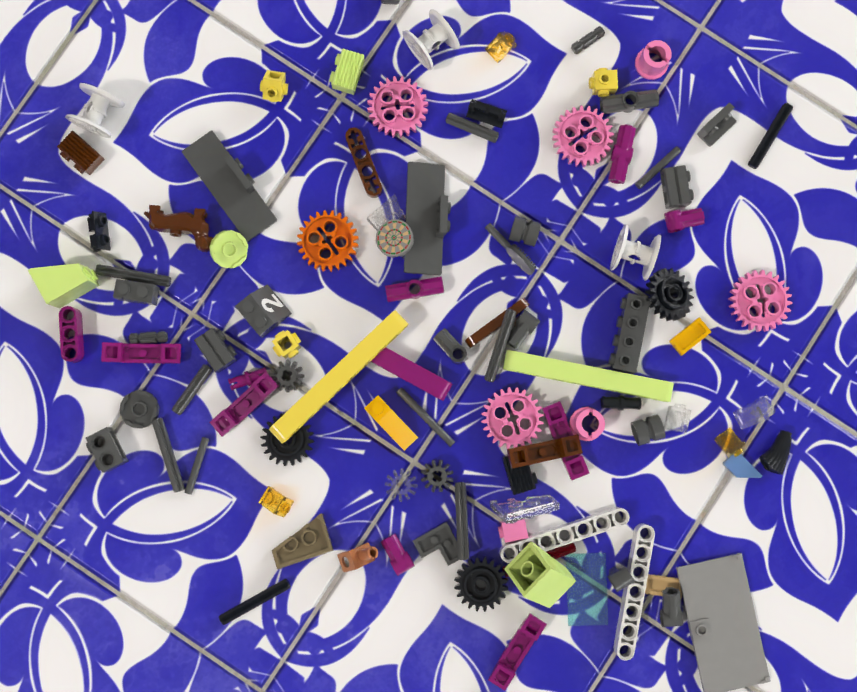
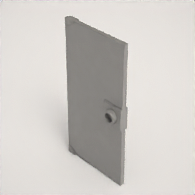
[676,553,771,692]

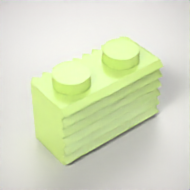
[329,49,365,95]

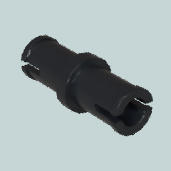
[601,395,641,411]

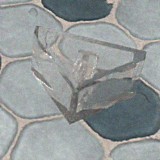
[733,395,776,430]

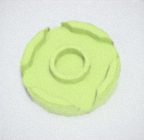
[210,230,248,268]

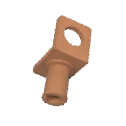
[337,543,378,572]

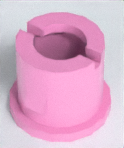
[635,40,672,80]
[569,407,605,441]

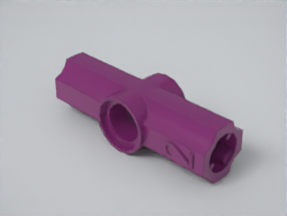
[608,125,636,184]
[385,276,444,302]

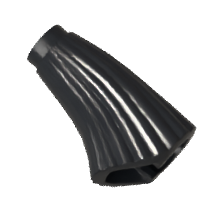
[759,430,792,475]

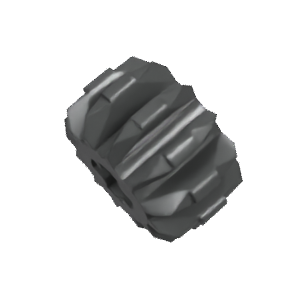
[271,360,305,393]
[421,460,453,492]

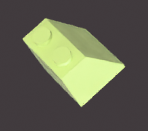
[28,263,100,308]
[504,541,576,608]

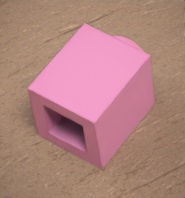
[498,517,528,543]

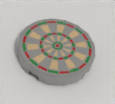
[375,219,414,258]

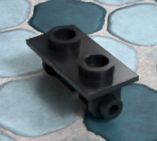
[466,99,507,128]
[87,211,111,252]

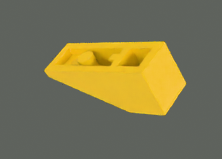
[364,395,418,451]

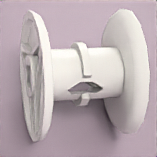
[402,9,460,70]
[65,83,125,138]
[610,224,661,281]

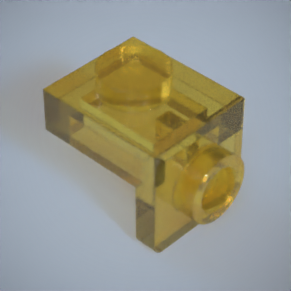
[485,32,517,63]
[714,428,746,458]
[258,486,294,517]

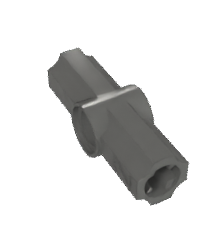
[600,89,659,114]

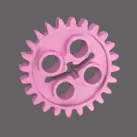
[367,76,428,138]
[552,105,614,168]
[728,270,792,332]
[481,387,544,449]

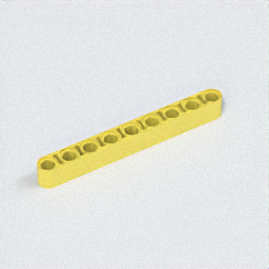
[269,310,409,444]

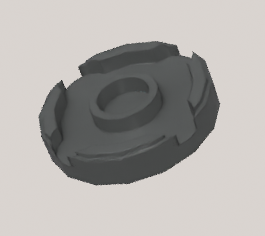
[119,390,159,429]

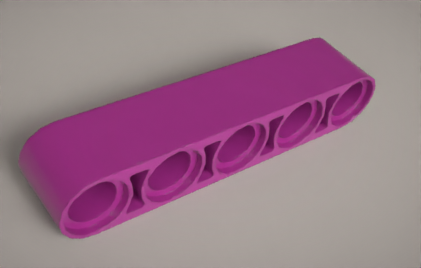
[371,347,453,401]

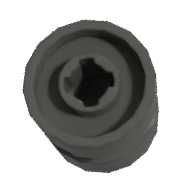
[509,216,541,247]
[631,414,666,446]

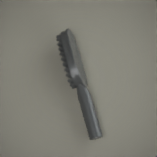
[485,223,536,275]

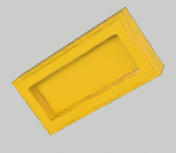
[669,317,711,356]

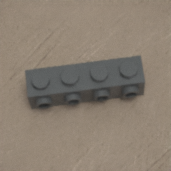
[609,293,650,374]

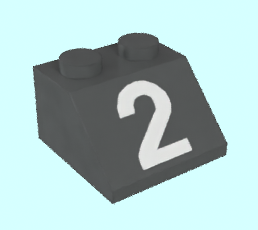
[235,284,292,338]

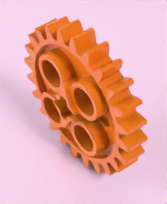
[297,210,359,272]

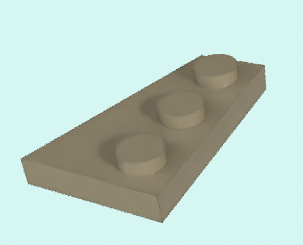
[272,513,334,570]

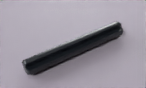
[748,103,793,169]
[219,579,291,625]

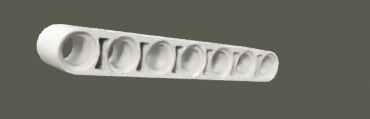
[499,507,630,563]
[613,523,655,661]

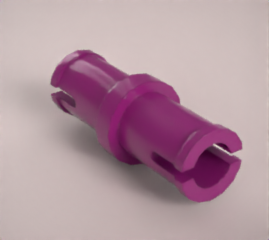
[228,367,267,391]

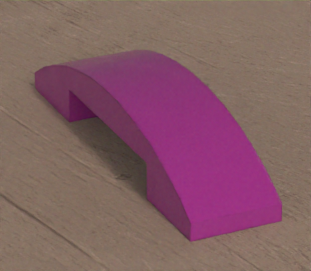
[101,342,181,364]
[209,372,279,437]
[542,401,590,481]
[488,613,547,691]

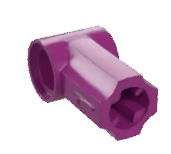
[664,208,705,233]
[381,534,415,576]

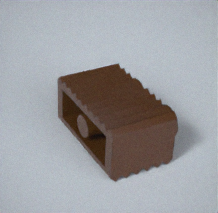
[57,130,105,175]

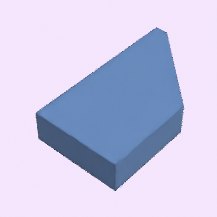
[722,450,762,478]

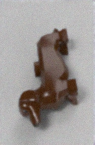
[144,205,214,252]

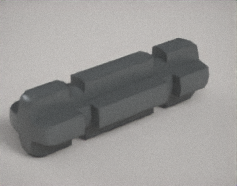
[571,26,605,54]
[129,331,168,344]

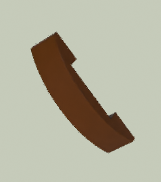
[507,434,583,469]

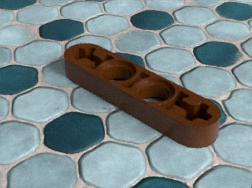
[345,127,382,198]
[465,297,530,348]

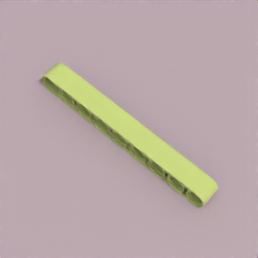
[503,350,674,402]

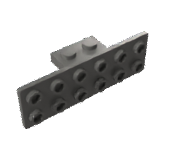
[182,130,277,242]
[404,162,451,276]

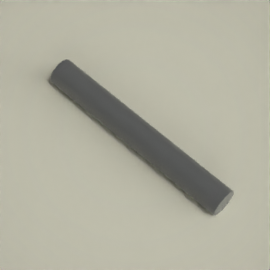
[635,146,681,189]
[184,437,209,495]

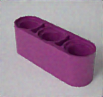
[59,306,84,363]

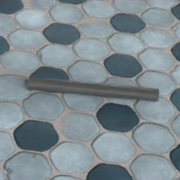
[396,387,455,447]

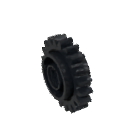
[645,268,694,321]
[260,413,315,466]
[454,556,508,612]

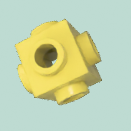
[589,68,618,97]
[260,70,288,102]
[272,330,301,359]

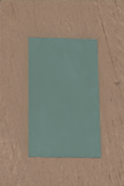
[566,553,608,626]

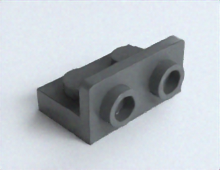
[697,102,736,147]

